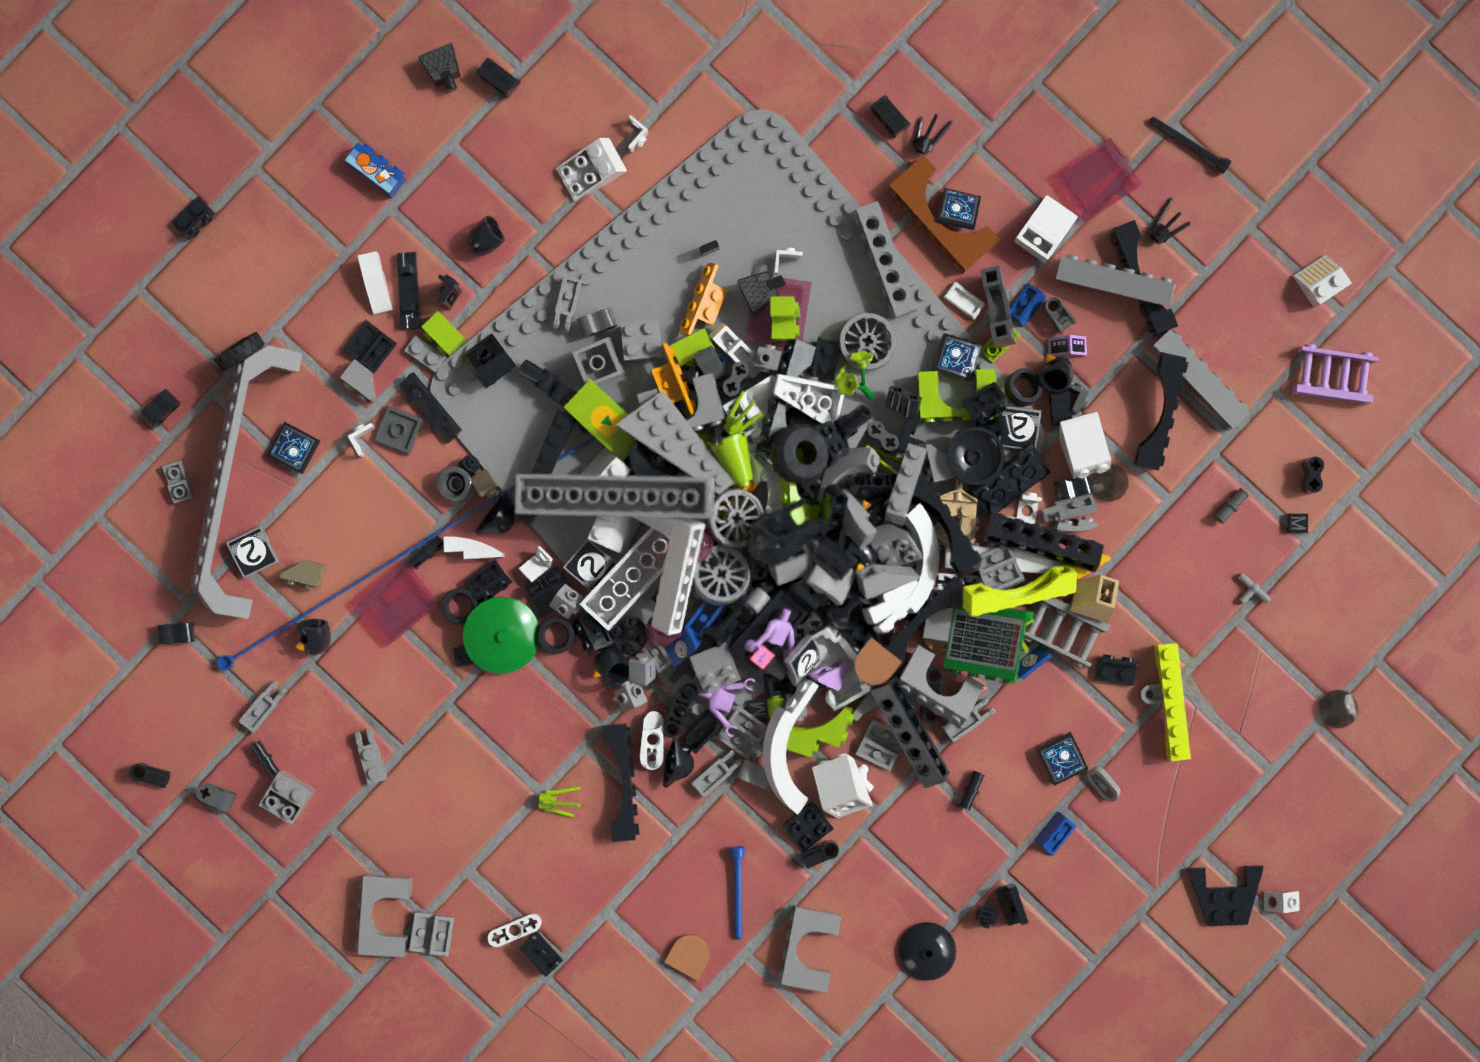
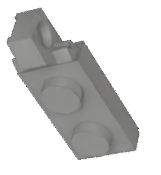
[1042,494,1097,522]

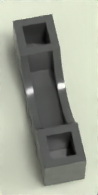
[980,265,1016,348]

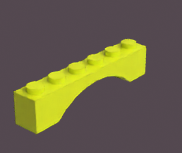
[963,564,1077,616]
[1154,643,1191,761]

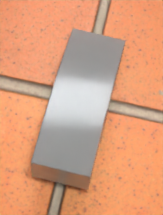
[842,488,877,549]

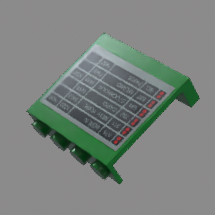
[943,603,1034,684]

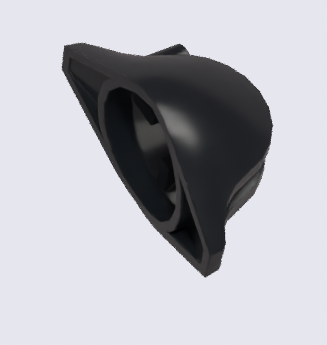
[475,492,516,535]
[663,738,694,788]

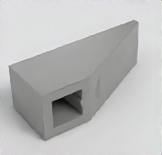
[855,564,920,599]

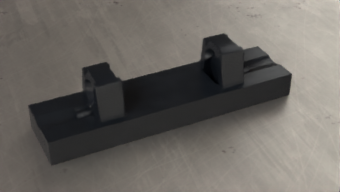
[397,252,421,330]
[399,372,462,443]
[668,636,716,684]

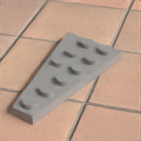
[616,390,734,495]

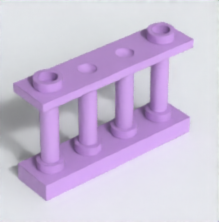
[1292,344,1379,405]

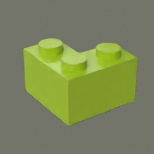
[771,296,800,343]

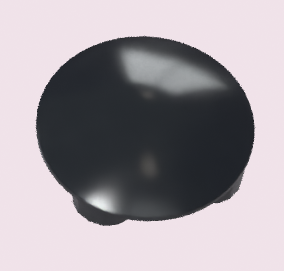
[611,616,648,655]

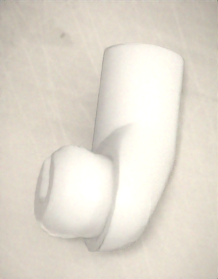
[858,764,874,793]

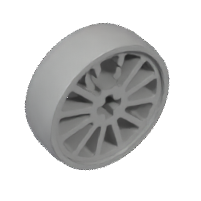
[839,313,897,371]
[704,489,763,547]
[692,546,750,605]

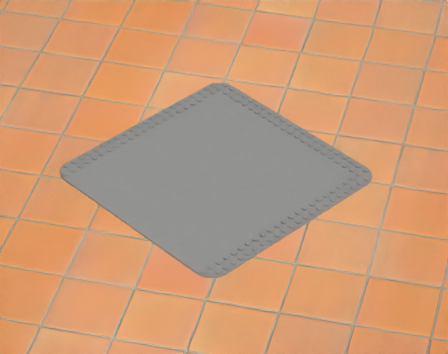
[430,110,1044,719]

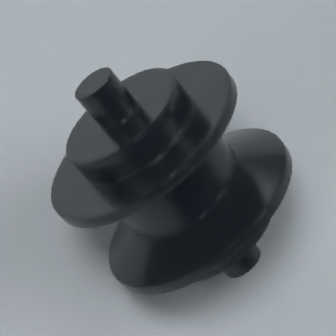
[458,455,480,476]

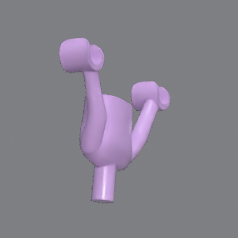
[745,609,794,659]
[698,678,755,737]

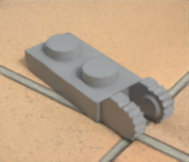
[553,275,583,332]
[238,681,288,734]
[941,698,995,743]
[355,728,387,785]
[691,749,743,798]

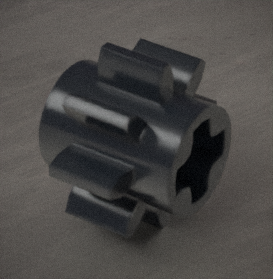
[975,903,999,929]

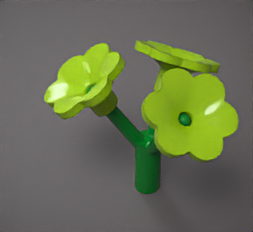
[833,351,875,400]

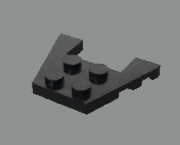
[1187,865,1263,926]

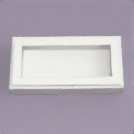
[943,282,986,320]

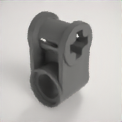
[1042,297,1077,334]
[196,783,237,812]

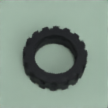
[214,332,265,372]

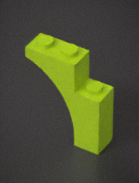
[786,706,855,758]

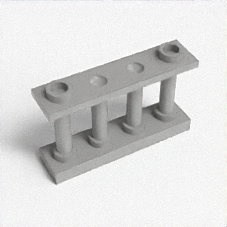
[1024,598,1111,669]

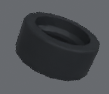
[1004,368,1043,407]
[441,588,479,624]
[538,618,575,654]

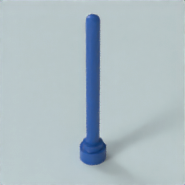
[730,846,745,940]

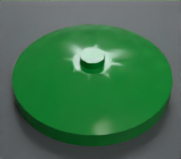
[462,596,539,674]

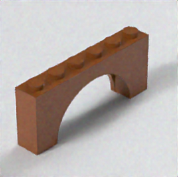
[888,155,1000,273]

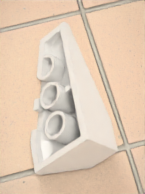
[773,374,844,425]

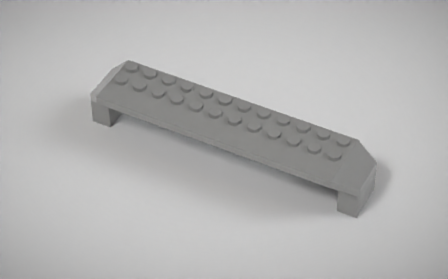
[190,345,303,619]

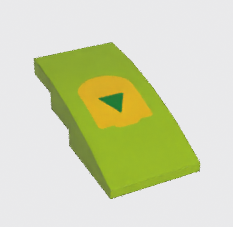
[564,379,635,462]

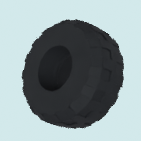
[770,424,829,483]

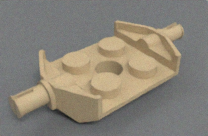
[936,478,978,548]

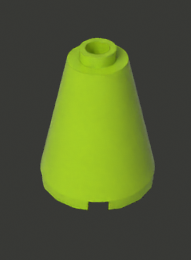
[709,432,753,488]

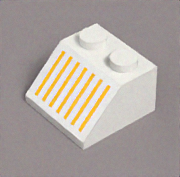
[1293,255,1352,308]

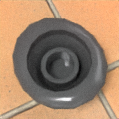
[436,466,472,502]

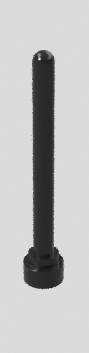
[1150,117,1232,174]

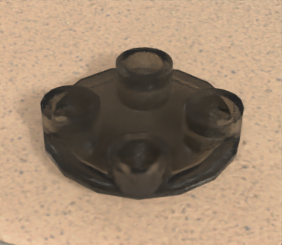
[1090,463,1129,501]
[1319,690,1358,728]

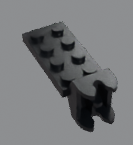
[727,577,826,672]

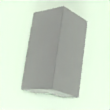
[923,590,954,643]

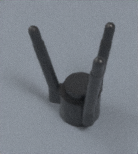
[912,114,953,155]
[1149,198,1191,244]

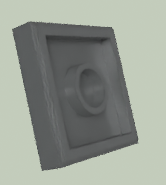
[374,405,424,455]

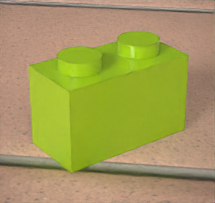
[422,311,467,356]
[670,328,715,368]

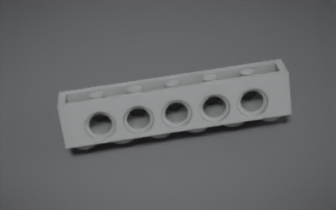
[853,201,918,319]

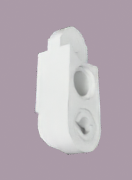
[640,711,664,770]

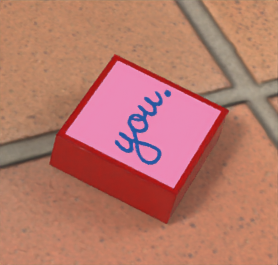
[748,644,776,670]

